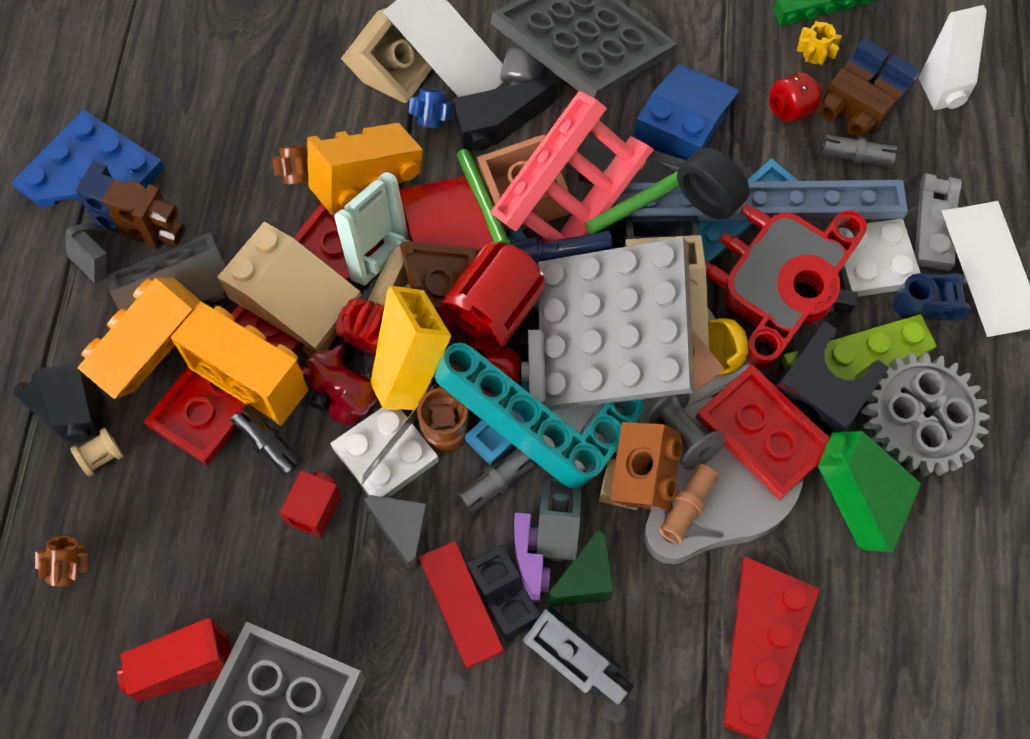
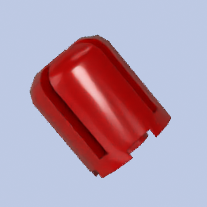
[437,242,546,354]

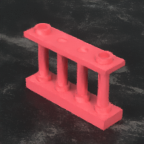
[490,91,654,242]

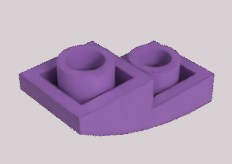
[514,513,551,604]

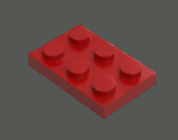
[695,364,830,501]

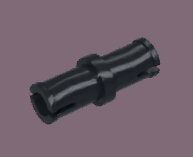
[230,403,303,476]

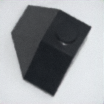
[14,364,103,442]

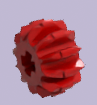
[336,298,384,356]

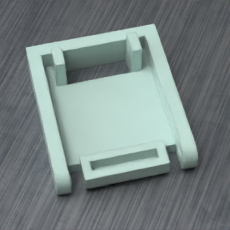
[334,172,409,286]

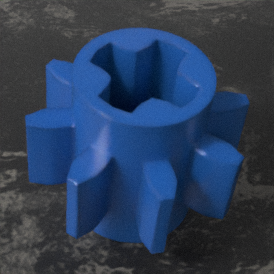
[409,88,453,128]

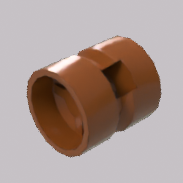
[417,387,470,453]

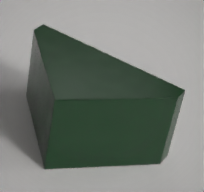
[548,530,613,607]

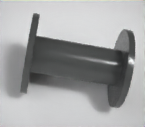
[647,393,726,470]

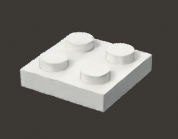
[838,219,920,297]
[330,408,439,498]

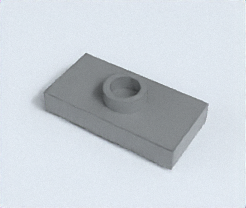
[521,330,546,406]

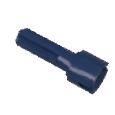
[510,231,614,265]

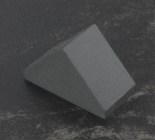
[364,495,428,573]

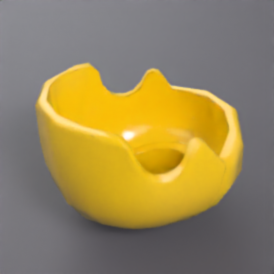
[708,318,749,376]

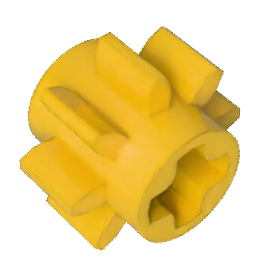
[797,21,842,65]

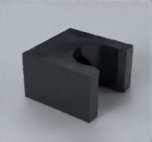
[774,321,889,437]

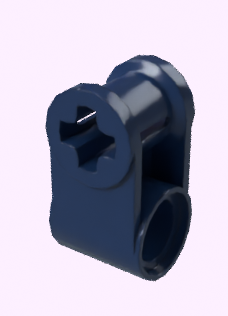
[892,273,971,321]

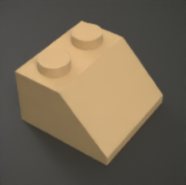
[341,8,432,103]

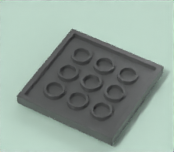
[490,0,678,99]

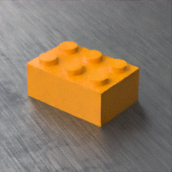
[77,277,202,399]
[171,301,308,426]

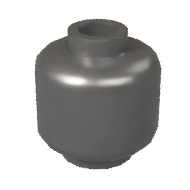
[500,44,547,86]

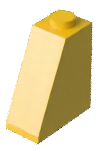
[370,286,451,410]

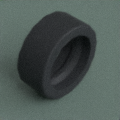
[677,148,750,220]

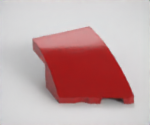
[399,176,493,251]

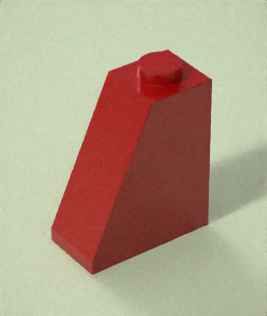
[117,618,232,702]

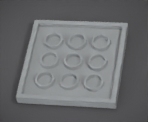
[539,237,695,410]

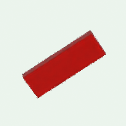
[419,541,504,670]

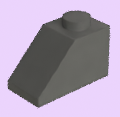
[536,477,581,561]

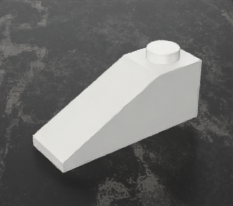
[918,5,987,111]

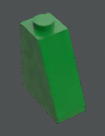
[818,431,921,552]

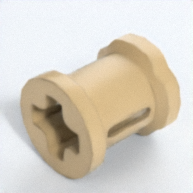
[70,428,124,477]

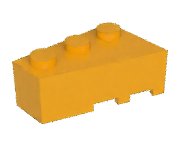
[307,123,423,215]

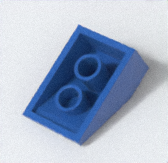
[634,63,739,160]

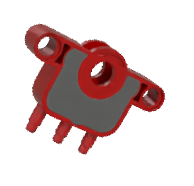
[705,204,867,370]

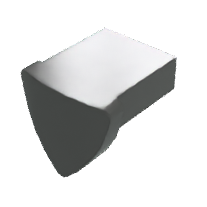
[65,223,107,283]

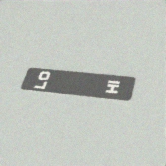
[362,385,436,484]

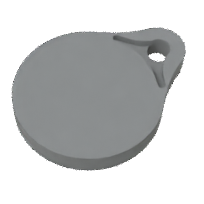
[643,398,803,565]

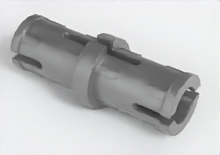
[821,134,897,168]
[458,448,535,514]

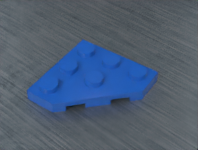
[11,110,165,207]

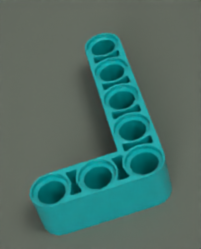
[434,343,643,489]

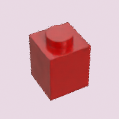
[280,471,342,538]

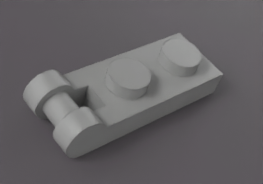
[915,173,962,271]

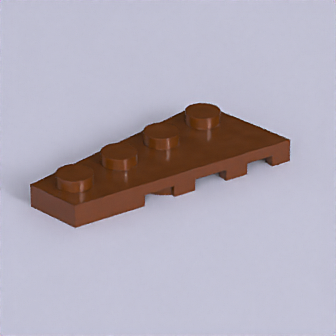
[400,241,476,388]

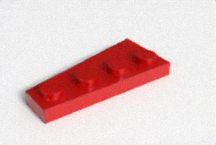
[722,556,820,739]

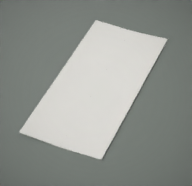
[383,0,503,97]
[941,201,1030,337]

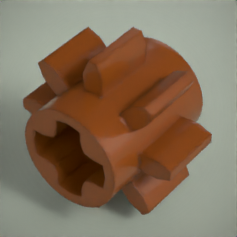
[272,145,308,184]
[35,536,88,587]

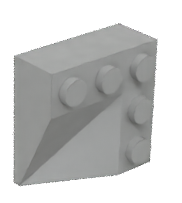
[188,621,366,739]

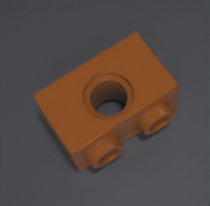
[610,422,683,511]

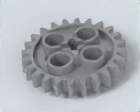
[861,353,990,477]

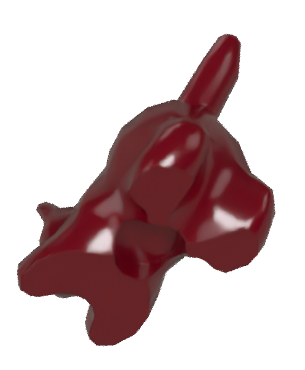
[301,345,379,425]

